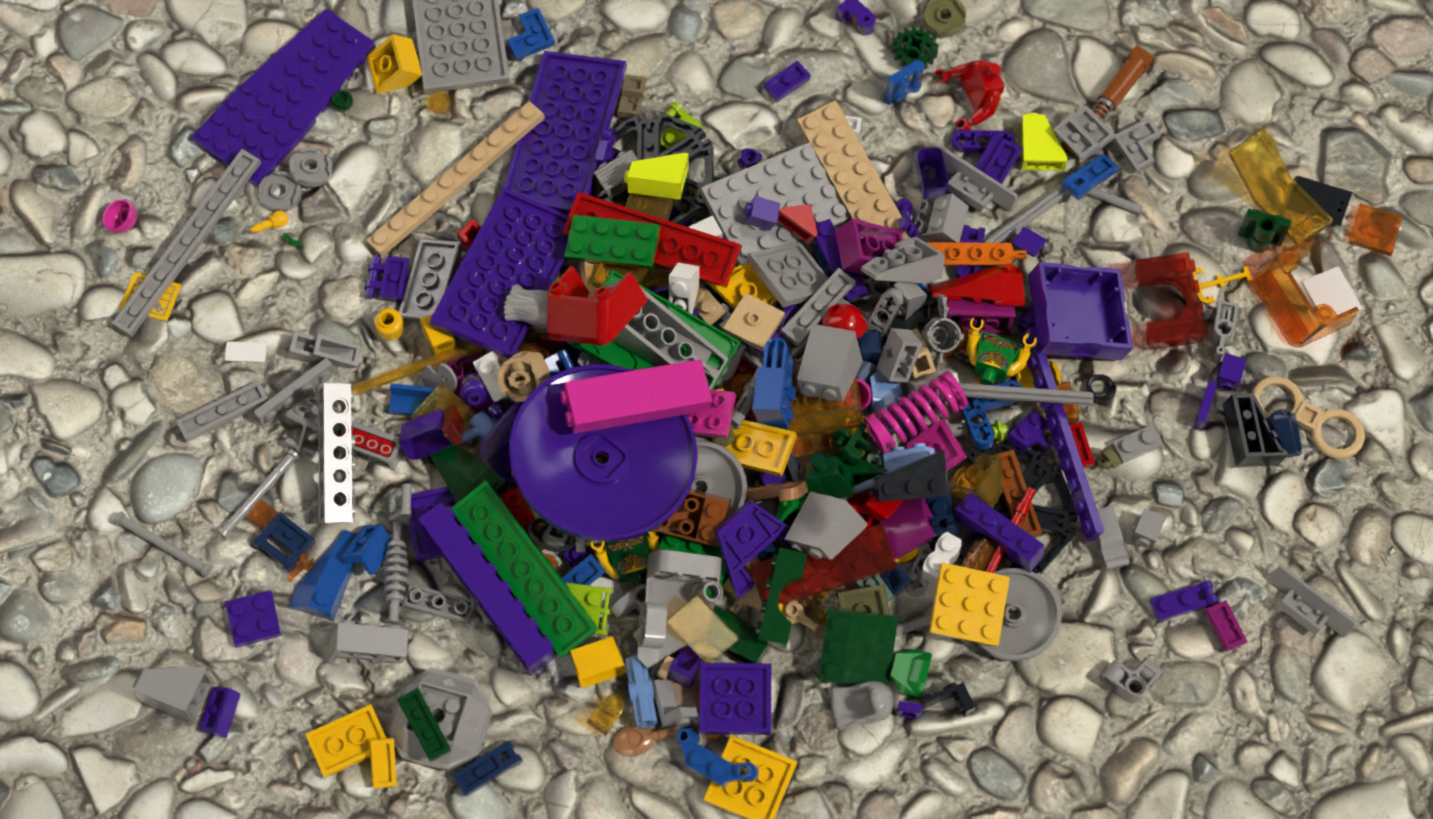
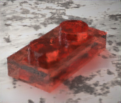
[442,404,465,446]

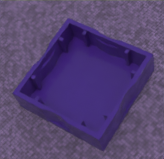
[1028,262,1133,361]

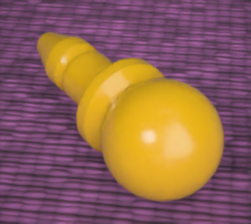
[250,210,288,232]

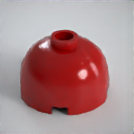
[821,304,868,339]

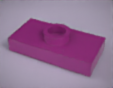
[1204,600,1248,652]

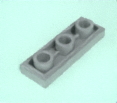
[403,584,477,625]

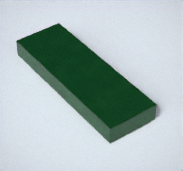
[397,688,452,763]

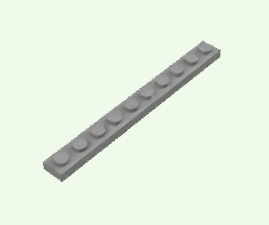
[112,149,261,337]

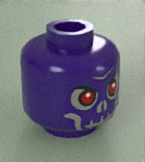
[460,373,489,407]

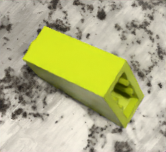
[1020,113,1068,172]
[624,153,689,200]

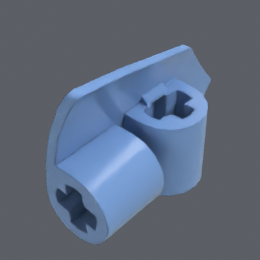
[868,370,915,433]

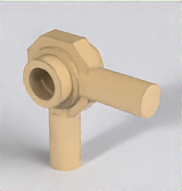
[781,600,820,631]

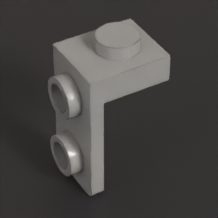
[652,680,698,728]

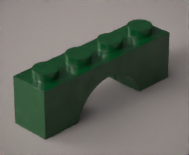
[755,548,807,649]

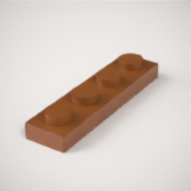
[991,450,1042,538]

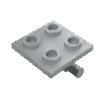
[284,397,340,459]

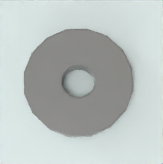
[288,147,333,187]
[258,171,302,212]

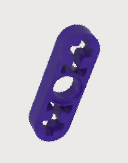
[951,130,1015,153]

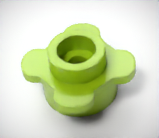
[991,420,1008,444]

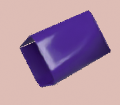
[915,148,948,200]
[399,409,451,460]

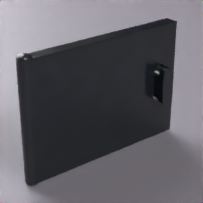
[1286,176,1353,227]

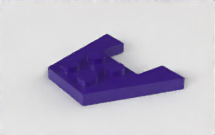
[714,500,792,599]

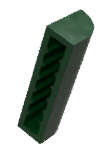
[699,604,771,663]

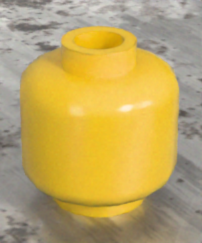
[374,308,405,341]

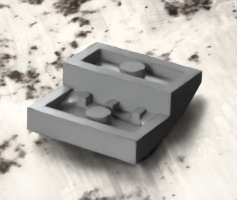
[1053,105,1115,160]

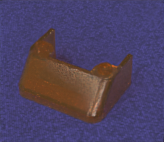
[1252,237,1359,348]

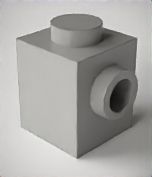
[1130,508,1166,549]

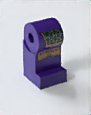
[835,0,876,36]

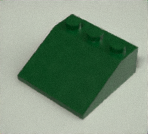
[818,606,898,686]

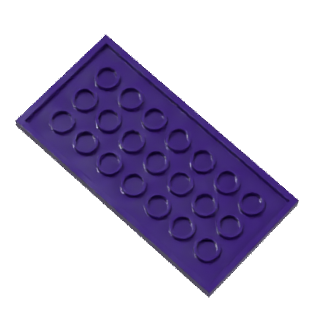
[504,51,627,213]
[429,187,569,359]

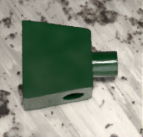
[806,453,854,499]

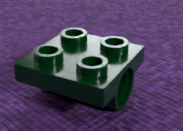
[1237,209,1291,253]

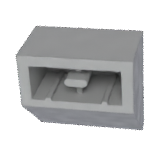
[913,193,969,243]

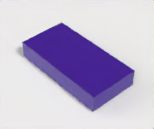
[1193,380,1217,430]

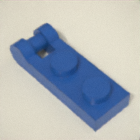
[1061,154,1119,200]

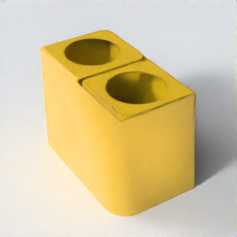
[420,314,458,361]
[570,636,626,688]

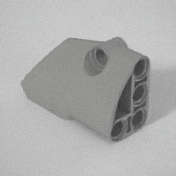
[637,550,723,668]

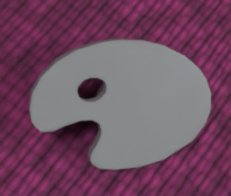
[421,363,457,399]

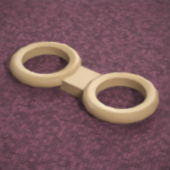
[1251,376,1365,459]

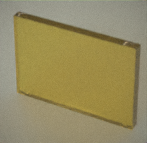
[667,594,739,663]

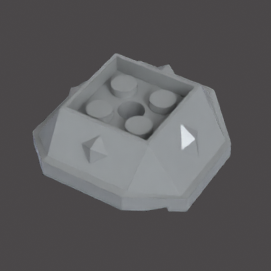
[387,667,493,771]

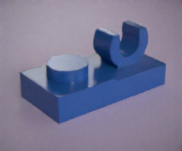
[562,553,606,585]

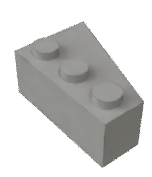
[327,620,408,663]

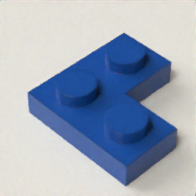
[508,8,556,61]

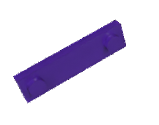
[814,219,868,303]

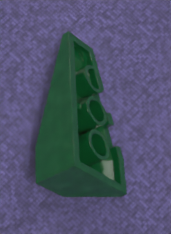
[430,440,508,504]

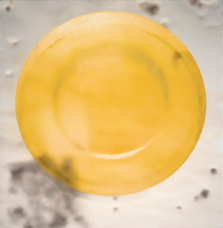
[429,91,451,114]

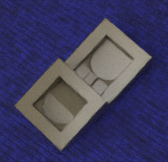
[617,74,647,119]

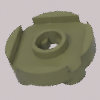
[923,0,966,38]

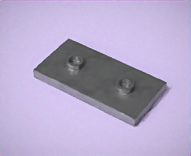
[399,239,463,323]

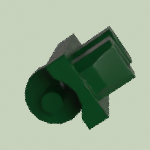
[833,422,874,466]

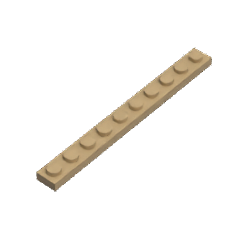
[366,101,545,257]

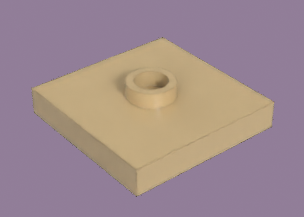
[723,293,785,351]

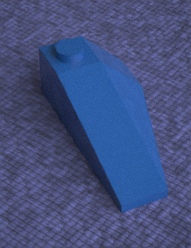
[289,530,357,622]

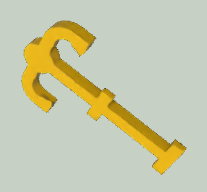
[1190,266,1253,305]

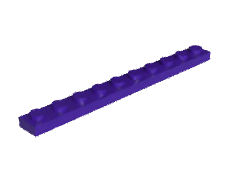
[1020,326,1104,542]

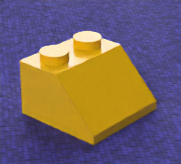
[367,34,422,94]

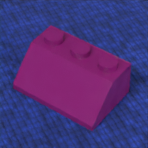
[946,299,1015,335]

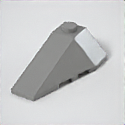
[861,237,945,284]

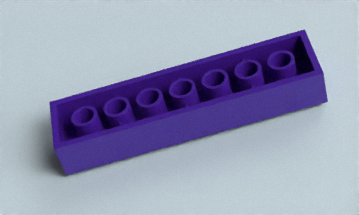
[418,503,555,676]

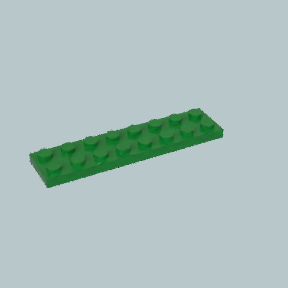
[451,480,599,658]

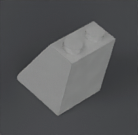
[797,324,863,402]
[785,492,868,560]
[133,666,215,724]

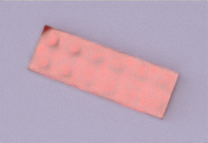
[750,524,897,605]

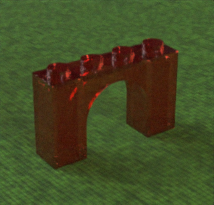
[1134,252,1207,350]

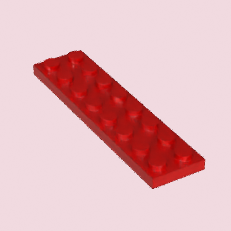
[562,192,742,288]

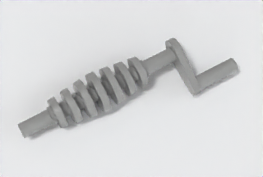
[383,484,412,624]

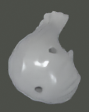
[504,284,548,334]
[831,681,893,731]

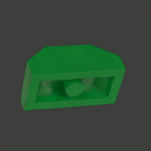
[891,648,932,700]

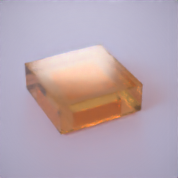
[246,499,279,531]

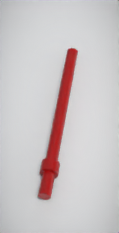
[984,487,1036,573]

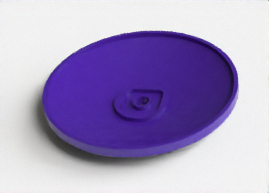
[509,364,697,542]

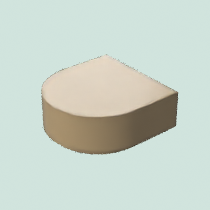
[657,656,675,681]

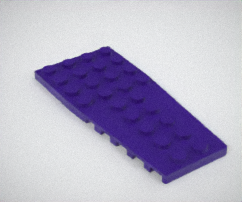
[191,9,375,188]

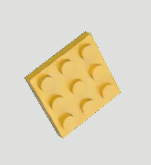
[928,562,1010,647]
[703,735,797,819]

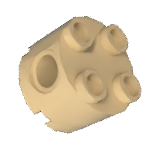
[497,351,550,402]

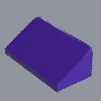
[198,686,241,738]

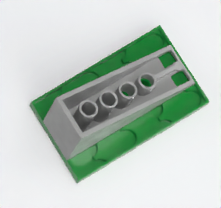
[566,270,741,390]

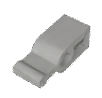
[1211,300,1239,363]
[1095,506,1130,570]

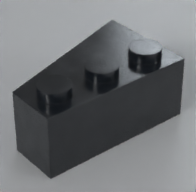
[873,449,949,502]

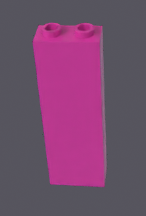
[560,359,712,434]

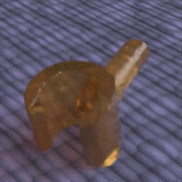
[287,552,314,582]

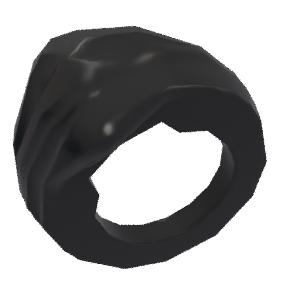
[1086,374,1117,406]

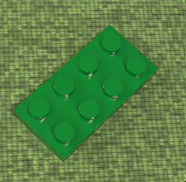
[565,215,661,269]

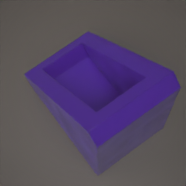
[669,646,706,688]

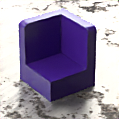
[1012,227,1046,257]

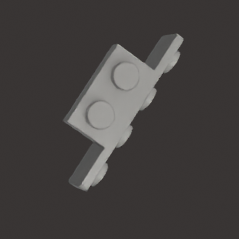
[943,149,1018,212]
[1269,565,1356,637]

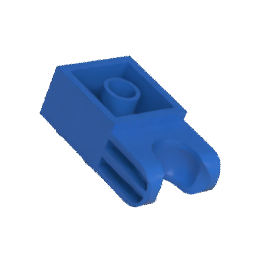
[752,338,796,429]

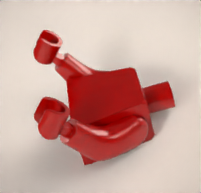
[934,60,1004,130]

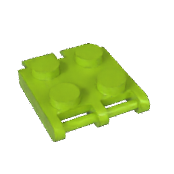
[566,583,613,635]

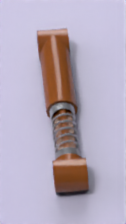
[1061,45,1155,158]

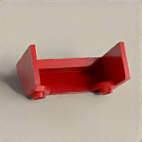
[546,266,648,346]

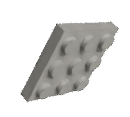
[746,241,829,307]

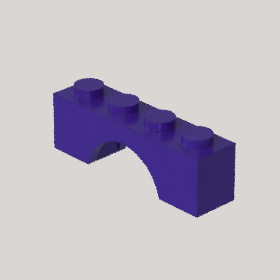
[955,493,1044,573]

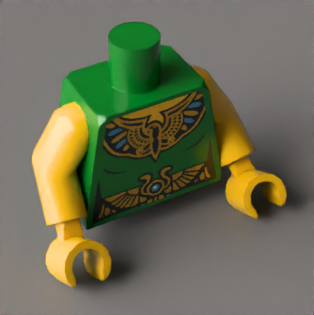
[966,318,1038,385]

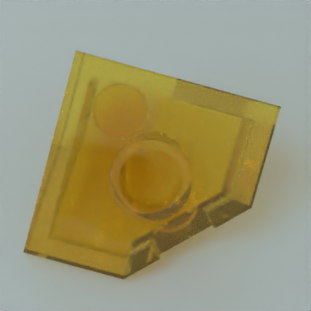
[949,454,1003,508]

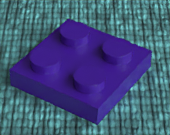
[225,590,282,648]

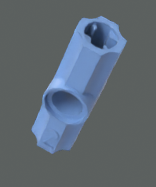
[625,655,657,728]

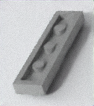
[781,268,856,347]
[254,357,335,426]
[176,380,268,442]

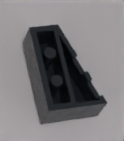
[1223,393,1288,467]

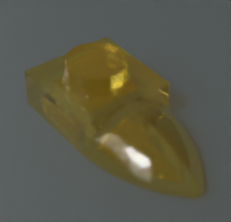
[587,692,625,736]

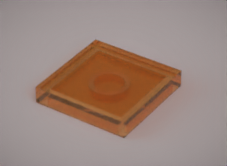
[1348,203,1403,256]

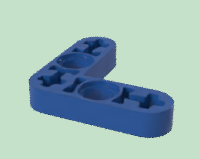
[960,380,1022,450]

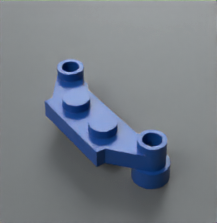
[676,728,759,787]

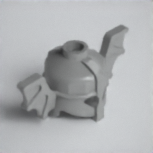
[921,294,964,372]

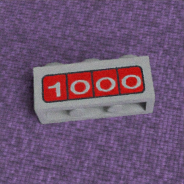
[333,418,404,471]

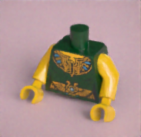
[588,530,660,589]

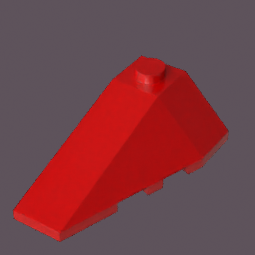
[929,264,1025,306]

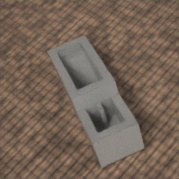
[287,331,362,368]

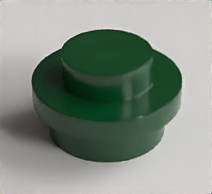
[331,90,353,111]

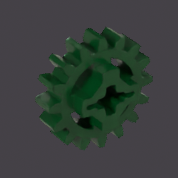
[892,26,939,69]

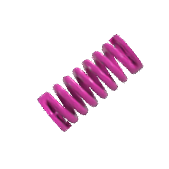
[863,371,968,454]

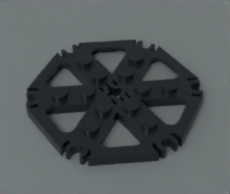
[591,111,714,225]
[941,443,1078,575]

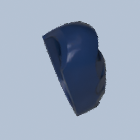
[1268,409,1302,458]

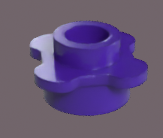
[737,148,762,168]

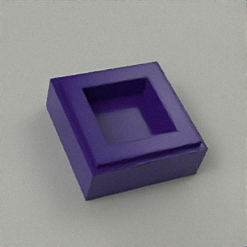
[896,701,923,719]

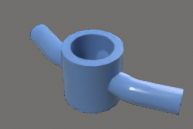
[457,405,511,443]

